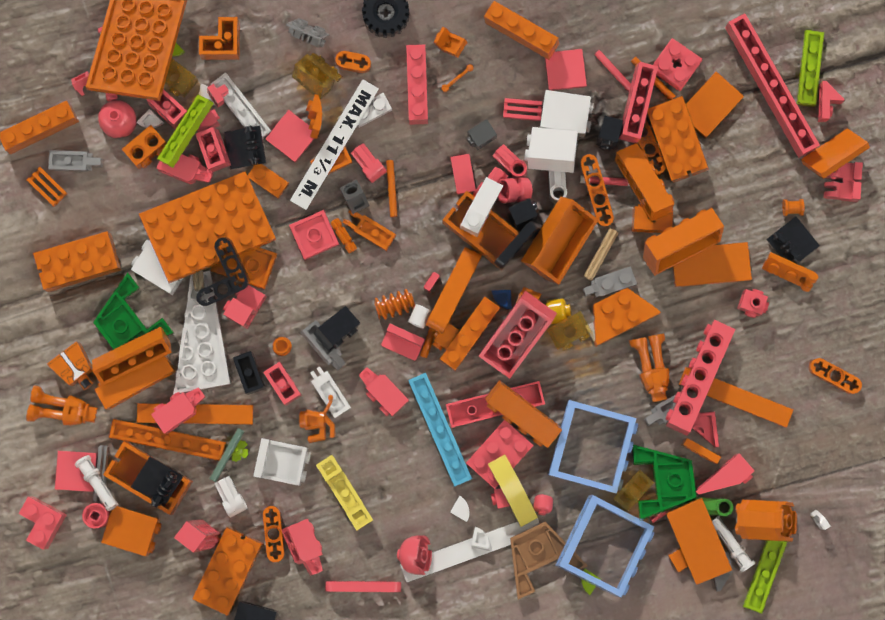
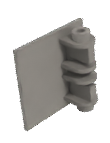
[286,18,329,48]

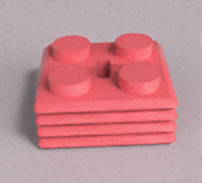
[653,38,702,91]

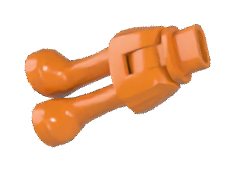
[629,333,669,402]
[26,385,98,425]

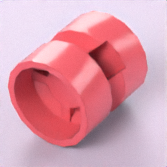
[498,177,533,204]
[82,503,111,529]

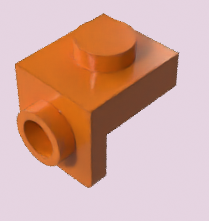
[434,27,467,58]

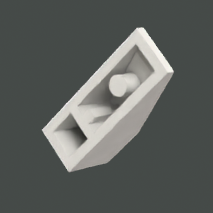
[460,177,503,237]

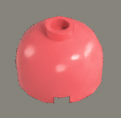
[98,100,137,139]
[397,535,432,575]

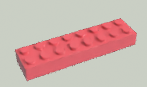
[446,381,545,428]

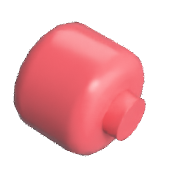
[533,494,553,515]

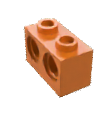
[122,125,167,170]

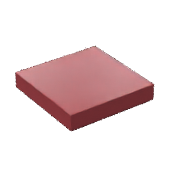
[545,49,587,91]
[265,110,314,163]
[289,210,339,260]
[55,451,98,492]

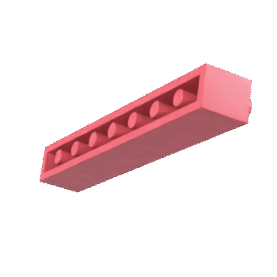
[725,13,820,158]

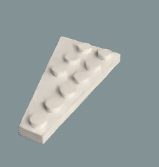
[173,271,231,395]

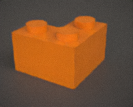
[199,17,240,60]

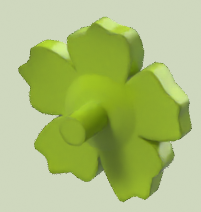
[225,440,249,462]

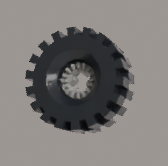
[362,0,410,38]

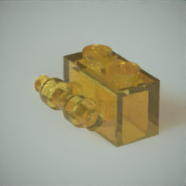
[292,53,342,100]

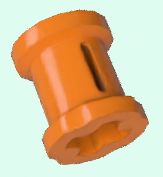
[782,199,805,216]

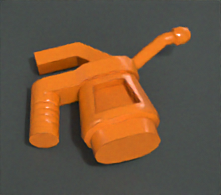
[299,395,335,443]

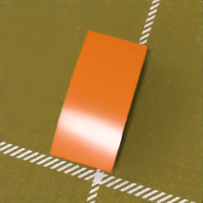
[306,94,322,139]

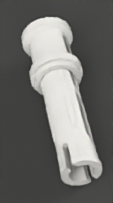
[75,455,118,511]
[712,516,755,573]

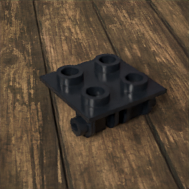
[224,125,266,170]
[766,216,820,264]
[131,456,184,508]

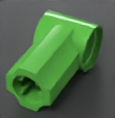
[695,497,734,516]

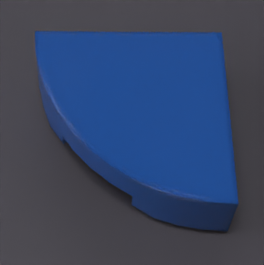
[492,290,512,309]

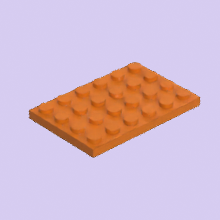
[86,0,187,101]
[139,171,276,283]

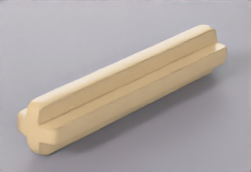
[584,228,618,281]

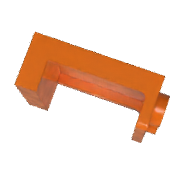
[101,506,162,556]

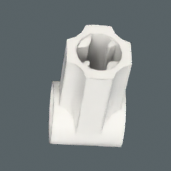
[549,171,567,204]
[408,304,432,329]
[214,476,248,518]

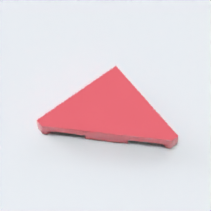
[686,411,719,447]

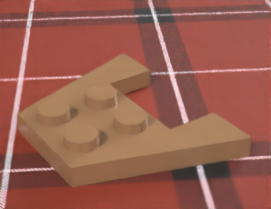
[510,521,588,600]

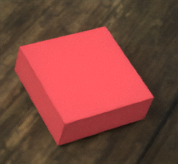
[424,272,440,293]

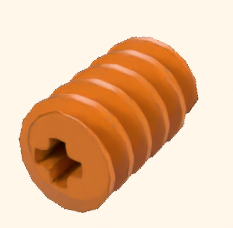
[374,289,415,320]

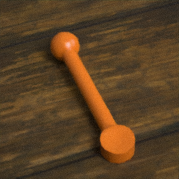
[441,64,474,92]

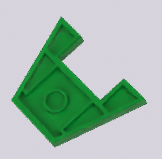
[93,272,174,350]
[632,445,696,521]

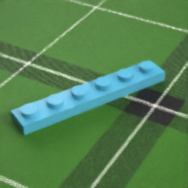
[408,373,472,487]

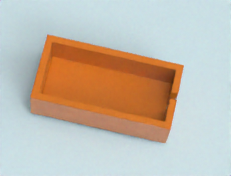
[647,96,710,183]
[442,190,519,271]
[521,197,599,284]
[643,208,724,276]
[33,231,122,292]
[103,441,193,515]
[192,527,264,616]

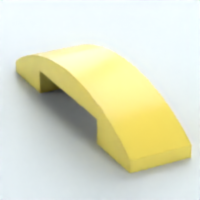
[316,455,373,531]
[488,455,538,527]

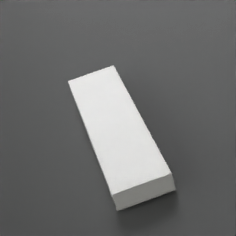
[211,72,271,139]

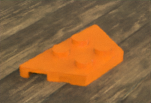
[593,288,661,347]

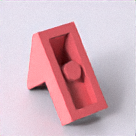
[818,81,845,122]

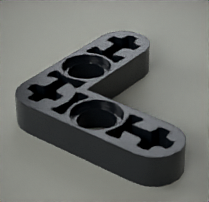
[494,221,542,270]
[196,237,250,306]

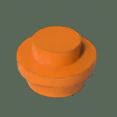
[273,337,292,356]

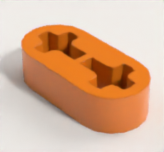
[335,51,371,73]

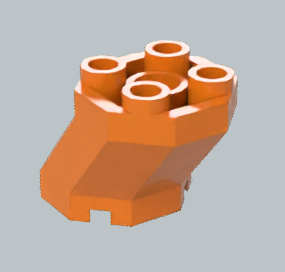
[735,500,797,542]

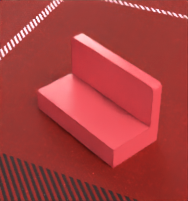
[381,324,425,361]

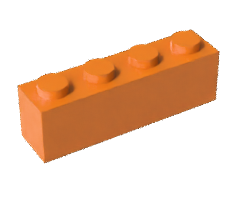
[484,1,559,60]
[0,100,79,154]
[615,143,674,222]
[440,296,500,371]
[92,327,172,386]
[94,355,176,410]
[485,380,562,448]

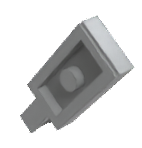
[48,150,103,172]
[583,266,637,297]
[301,320,346,371]
[644,390,694,426]

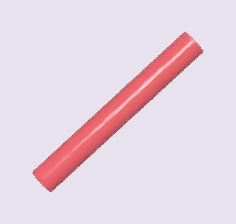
[594,50,631,92]

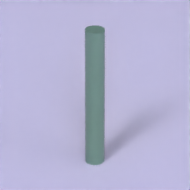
[209,428,245,482]

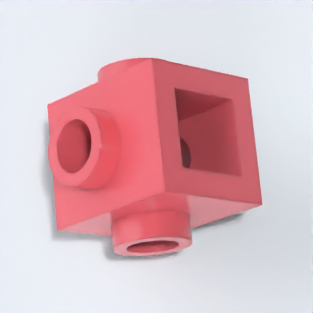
[737,289,769,318]

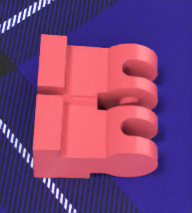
[823,162,863,202]

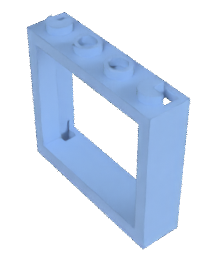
[548,400,638,494]
[555,495,654,597]

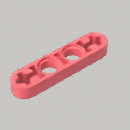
[325,581,401,592]

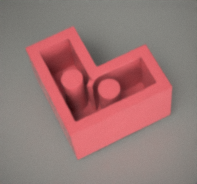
[223,285,267,329]
[19,496,67,550]

